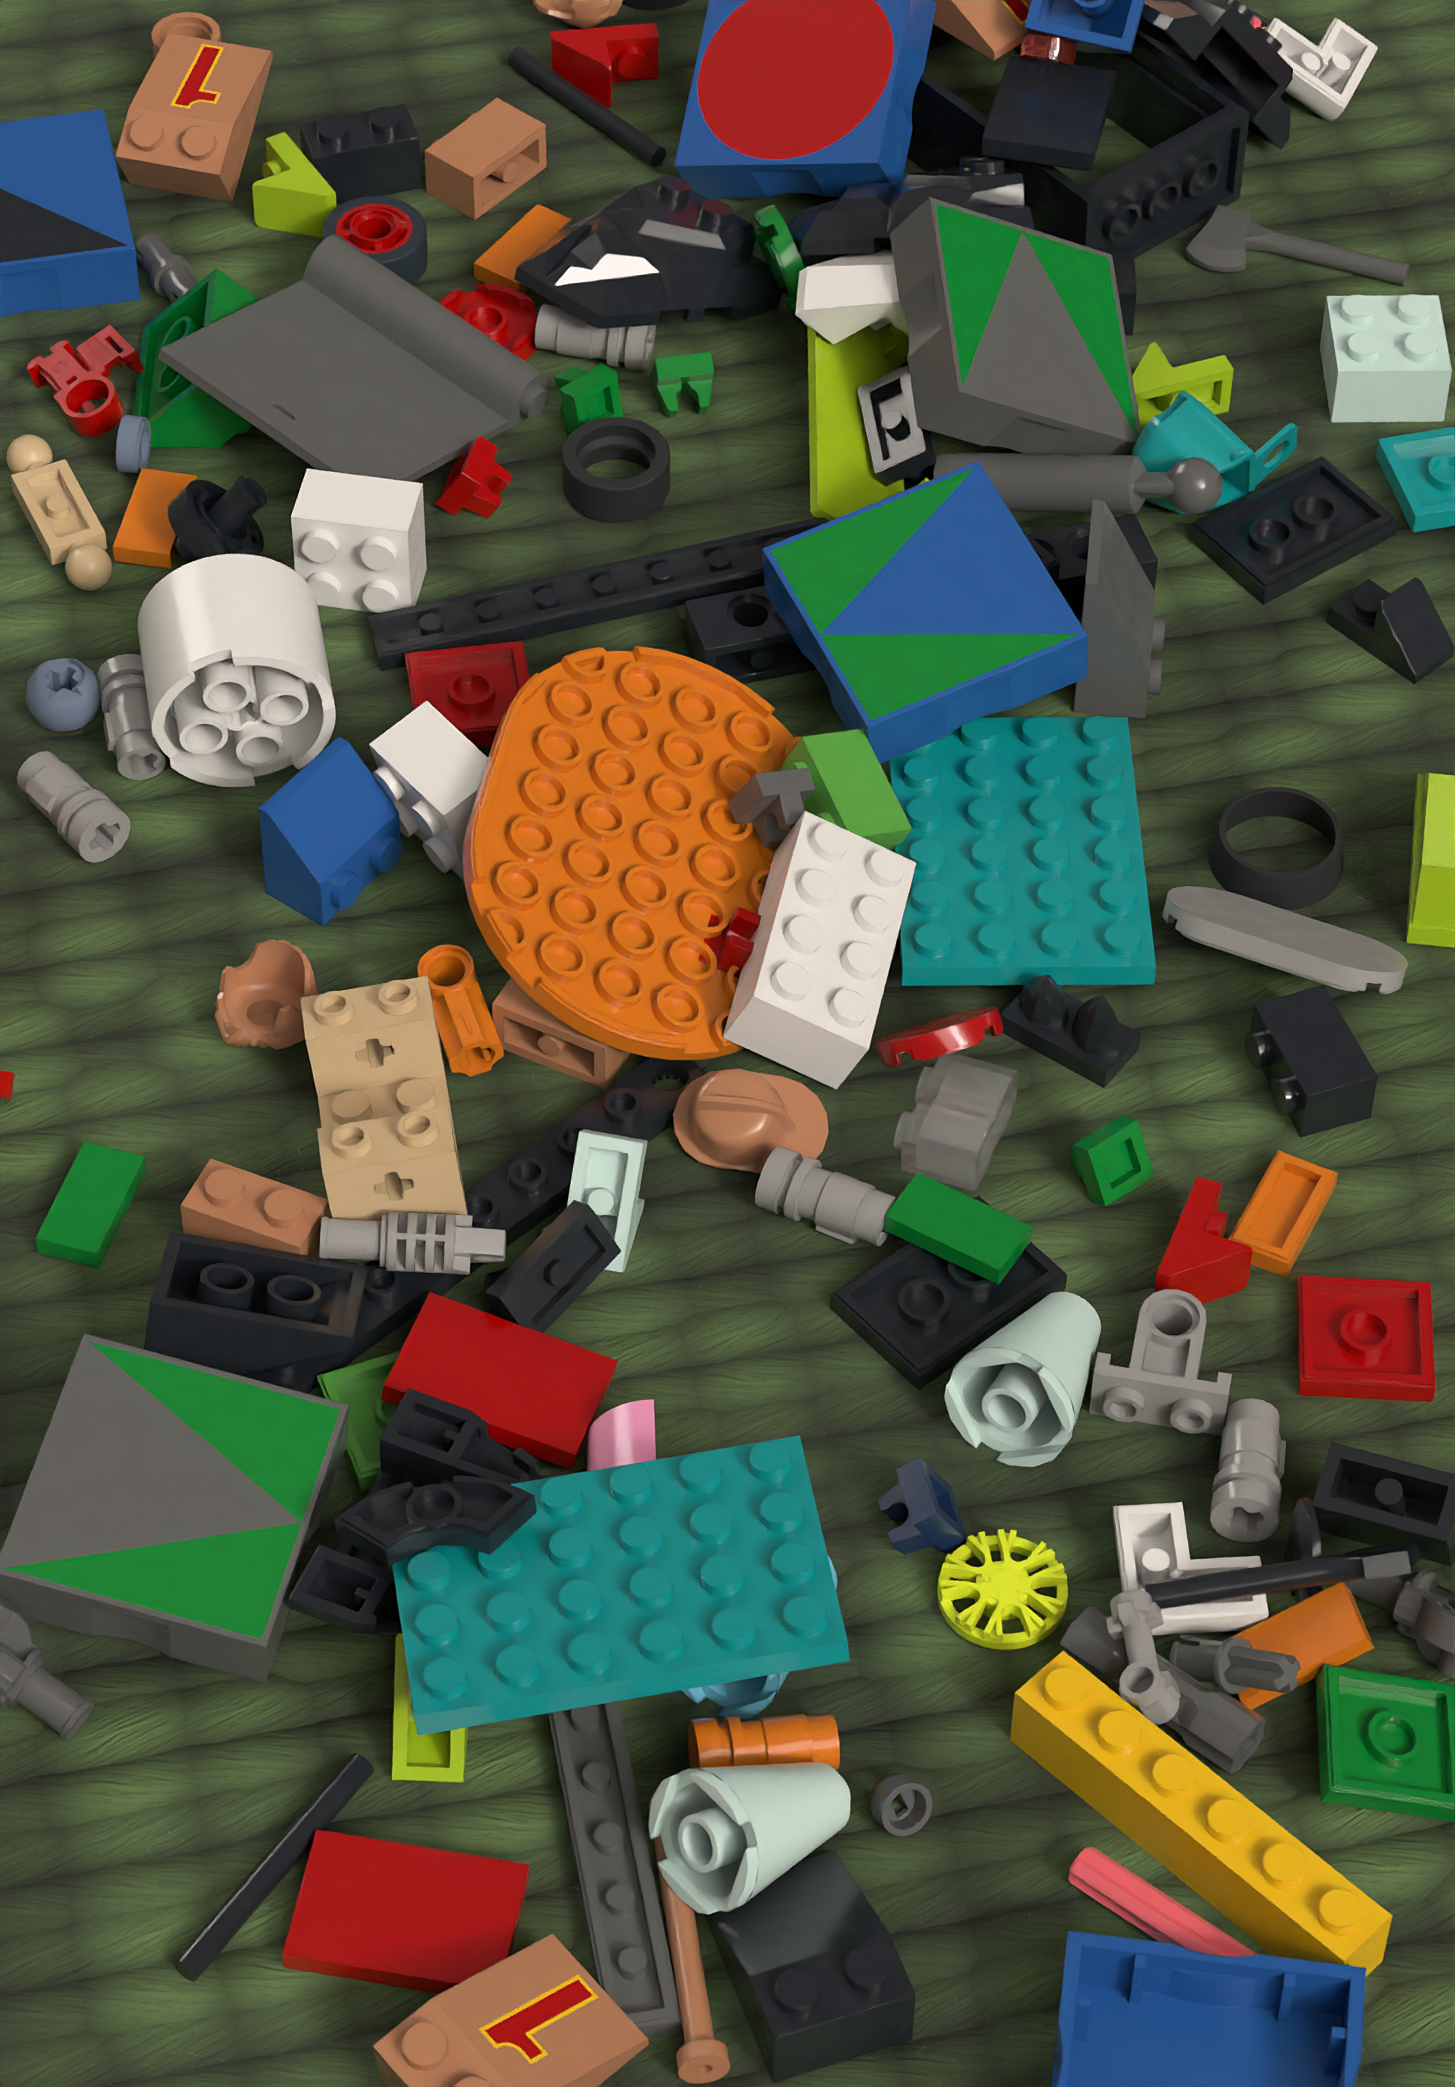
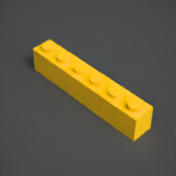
[1010,1651,1392,1977]

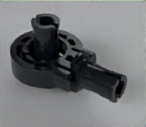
[168,475,268,563]

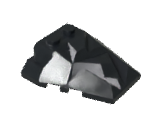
[1137,0,1293,149]
[787,155,1035,255]
[514,176,782,329]
[288,1388,545,1636]

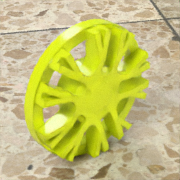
[937,1529,1068,1650]

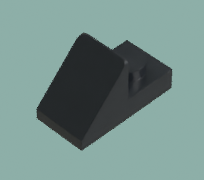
[1327,577,1455,685]

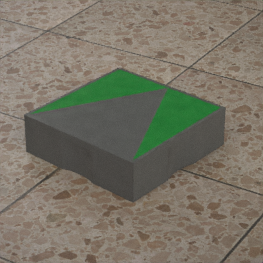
[890,197,1141,455]
[0,1333,349,1683]

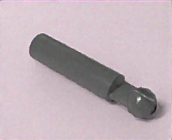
[933,452,1223,514]

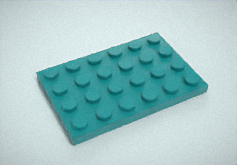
[888,716,1156,986]
[393,1435,850,1736]

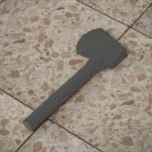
[1185,205,1410,286]

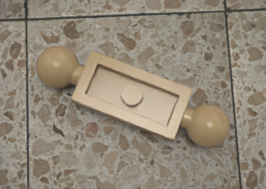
[6,435,112,591]

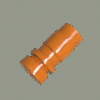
[688,1713,840,1771]

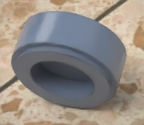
[116,415,151,474]

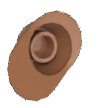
[673,1068,829,1174]

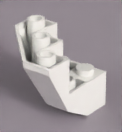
[795,242,908,344]

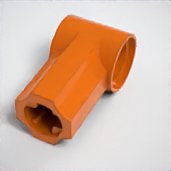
[417,944,504,1077]

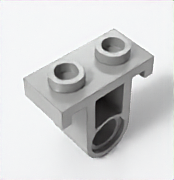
[1089,1289,1232,1436]

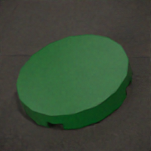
[752,204,805,315]

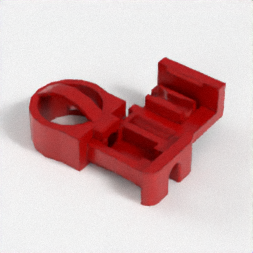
[27,325,144,437]

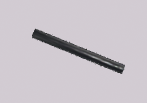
[508,47,666,167]
[173,1753,374,1982]

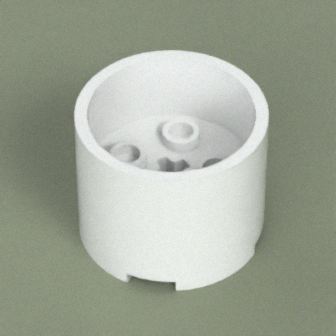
[138,554,336,787]

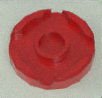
[438,283,538,361]
[876,1006,1004,1067]

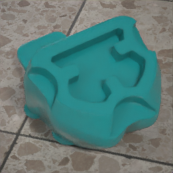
[1132,391,1298,514]

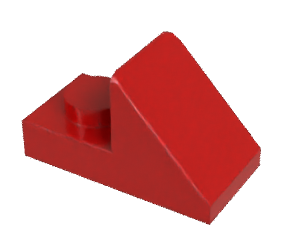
[550,23,658,108]
[1154,1176,1253,1304]

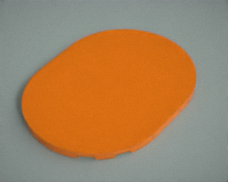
[462,646,801,1060]

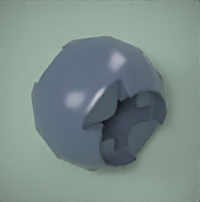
[25,658,101,732]

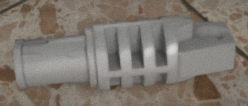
[320,1212,506,1274]

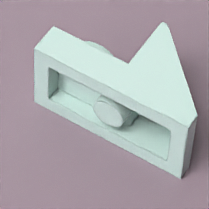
[567,1129,648,1273]

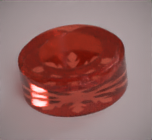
[1020,34,1077,66]

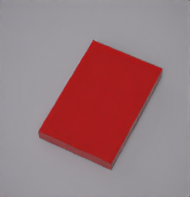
[381,1292,618,1470]
[282,1829,530,1994]

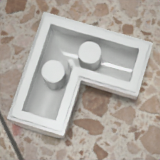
[1265,17,1378,121]
[1113,1502,1269,1635]

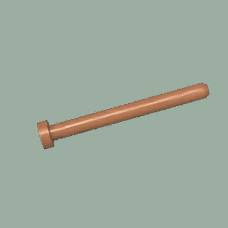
[648,1793,730,2084]

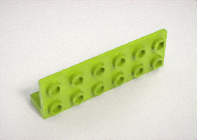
[808,323,930,521]

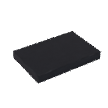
[981,55,1117,171]
[1189,456,1398,605]
[830,1195,1067,1390]

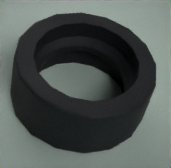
[562,417,670,522]

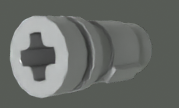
[535,304,656,372]
[97,654,166,780]
[17,751,131,863]
[755,1146,898,1246]
[1210,1398,1286,1543]

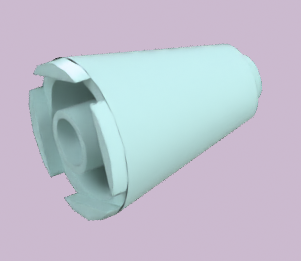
[944,1292,1101,1467]
[648,1762,851,1914]

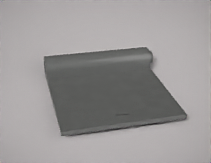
[158,234,550,482]

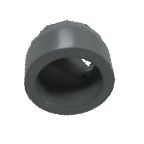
[868,1772,933,1837]

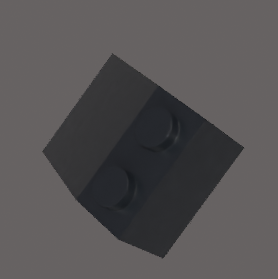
[144,1231,368,1375]
[704,1850,916,2083]

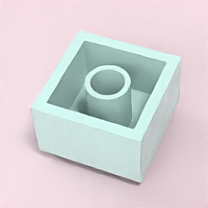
[1320,294,1452,422]

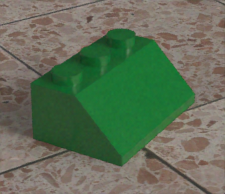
[132,268,260,448]

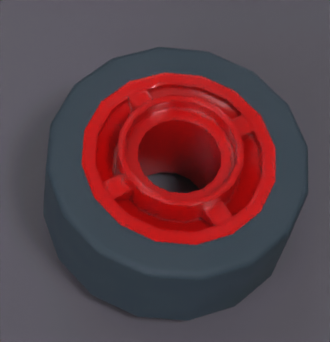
[322,196,428,285]

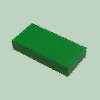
[35,1141,147,1268]
[884,1172,1032,1285]

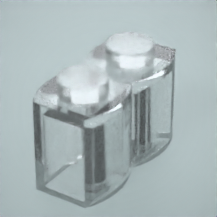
[893,1053,1018,1191]

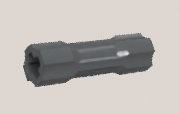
[1060,1606,1267,1773]

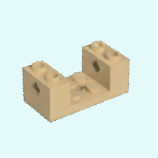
[300,976,468,1221]

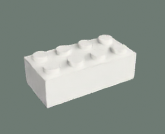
[723,811,916,1089]

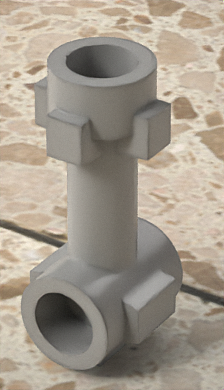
[1106,1590,1181,1724]

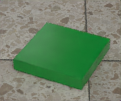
[1315,1664,1455,1822]

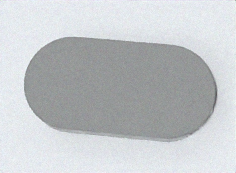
[1162,886,1408,994]

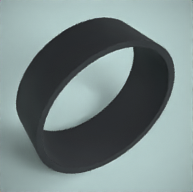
[1209,787,1344,910]

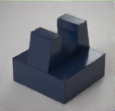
[878,1458,967,1555]

